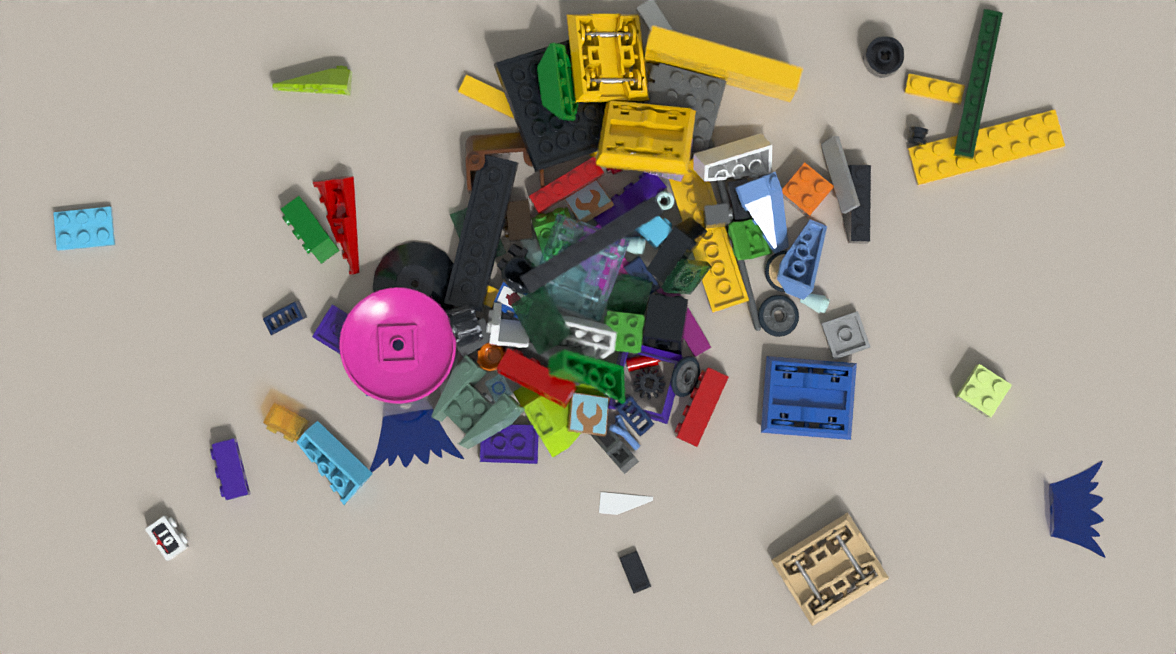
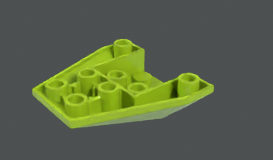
[513,384,605,458]

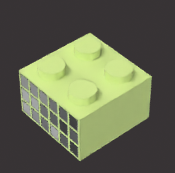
[956,364,1012,418]

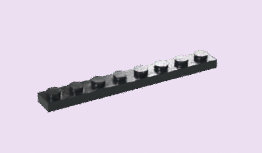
[521,196,664,293]

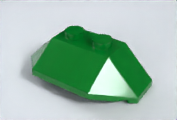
[537,43,578,121]

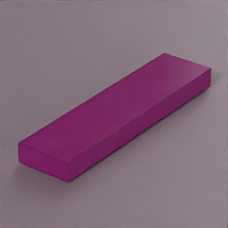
[656,282,712,357]

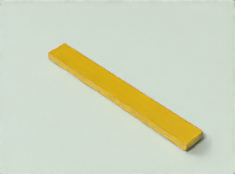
[458,75,598,158]

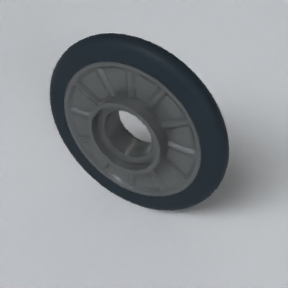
[758,295,799,337]
[671,356,700,397]

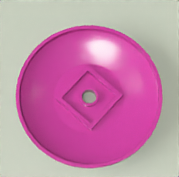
[340,288,456,404]

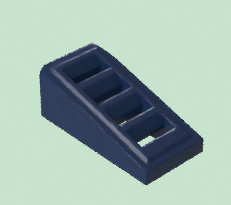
[262,301,307,335]
[614,394,655,437]

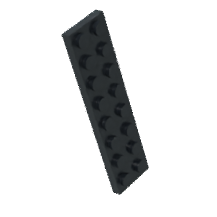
[444,155,519,312]

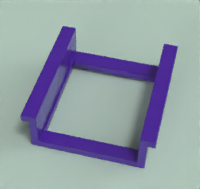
[607,345,684,424]

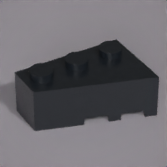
[646,217,708,284]

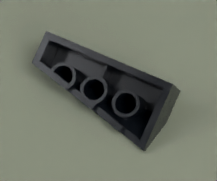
[842,165,871,244]

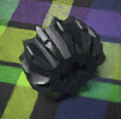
[633,367,666,400]

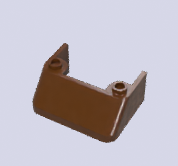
[466,132,545,193]

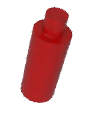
[626,355,661,372]

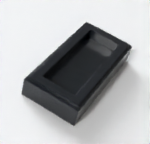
[619,551,652,594]

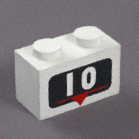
[145,516,189,561]

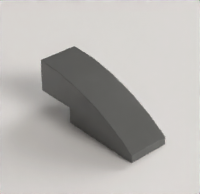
[590,425,639,474]

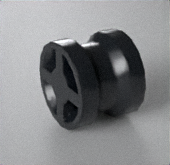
[907,126,929,145]

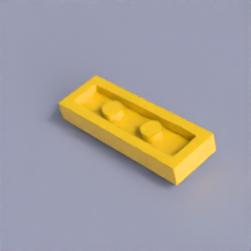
[904,74,965,105]

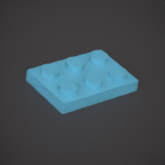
[53,207,115,251]

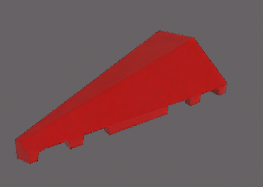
[313,176,360,275]

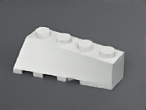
[694,133,772,181]

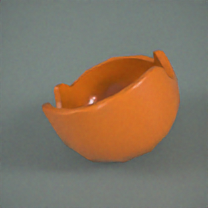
[477,342,506,371]

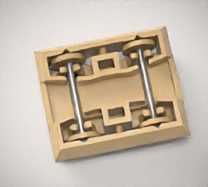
[771,512,889,626]

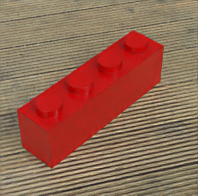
[529,157,604,214]
[497,348,576,408]
[674,367,729,447]

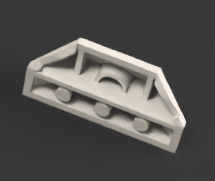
[542,316,617,360]

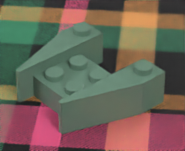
[431,355,525,449]

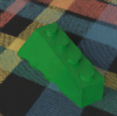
[549,350,625,404]

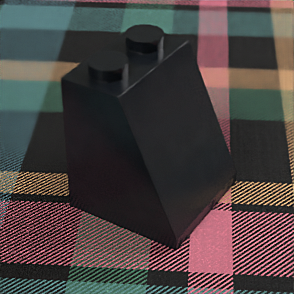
[643,293,688,356]

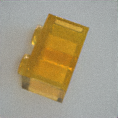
[263,403,310,443]

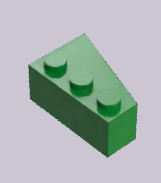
[281,196,340,264]

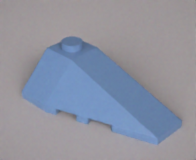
[735,172,789,254]
[777,219,827,300]

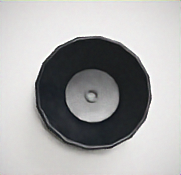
[372,242,454,312]

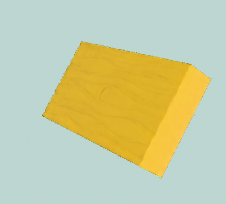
[644,26,803,102]

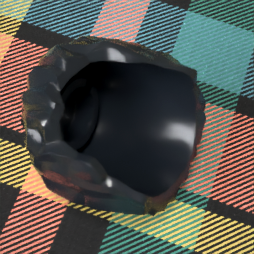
[501,255,536,294]

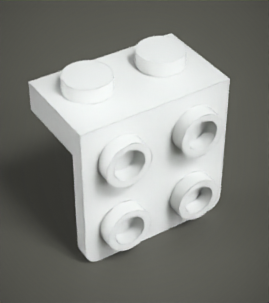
[487,303,531,348]

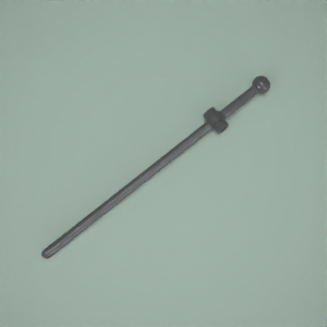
[709,136,761,331]

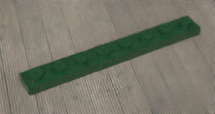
[953,9,1003,159]

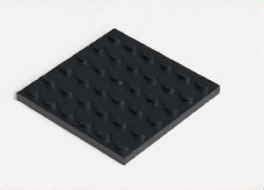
[494,37,606,172]

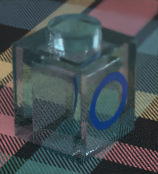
[485,374,513,402]

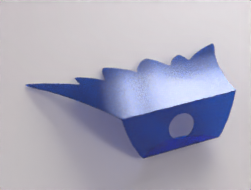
[370,409,464,472]
[1049,461,1106,558]

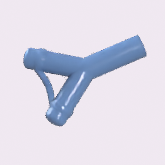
[609,414,641,450]

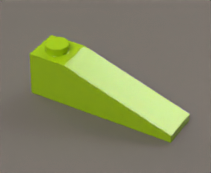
[272,66,352,95]

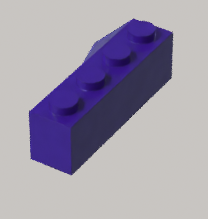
[593,172,667,228]

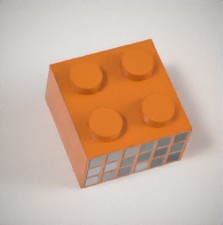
[782,162,834,218]

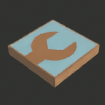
[564,179,614,225]
[567,393,609,436]

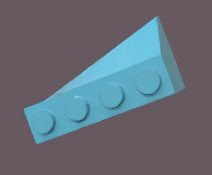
[296,421,373,505]

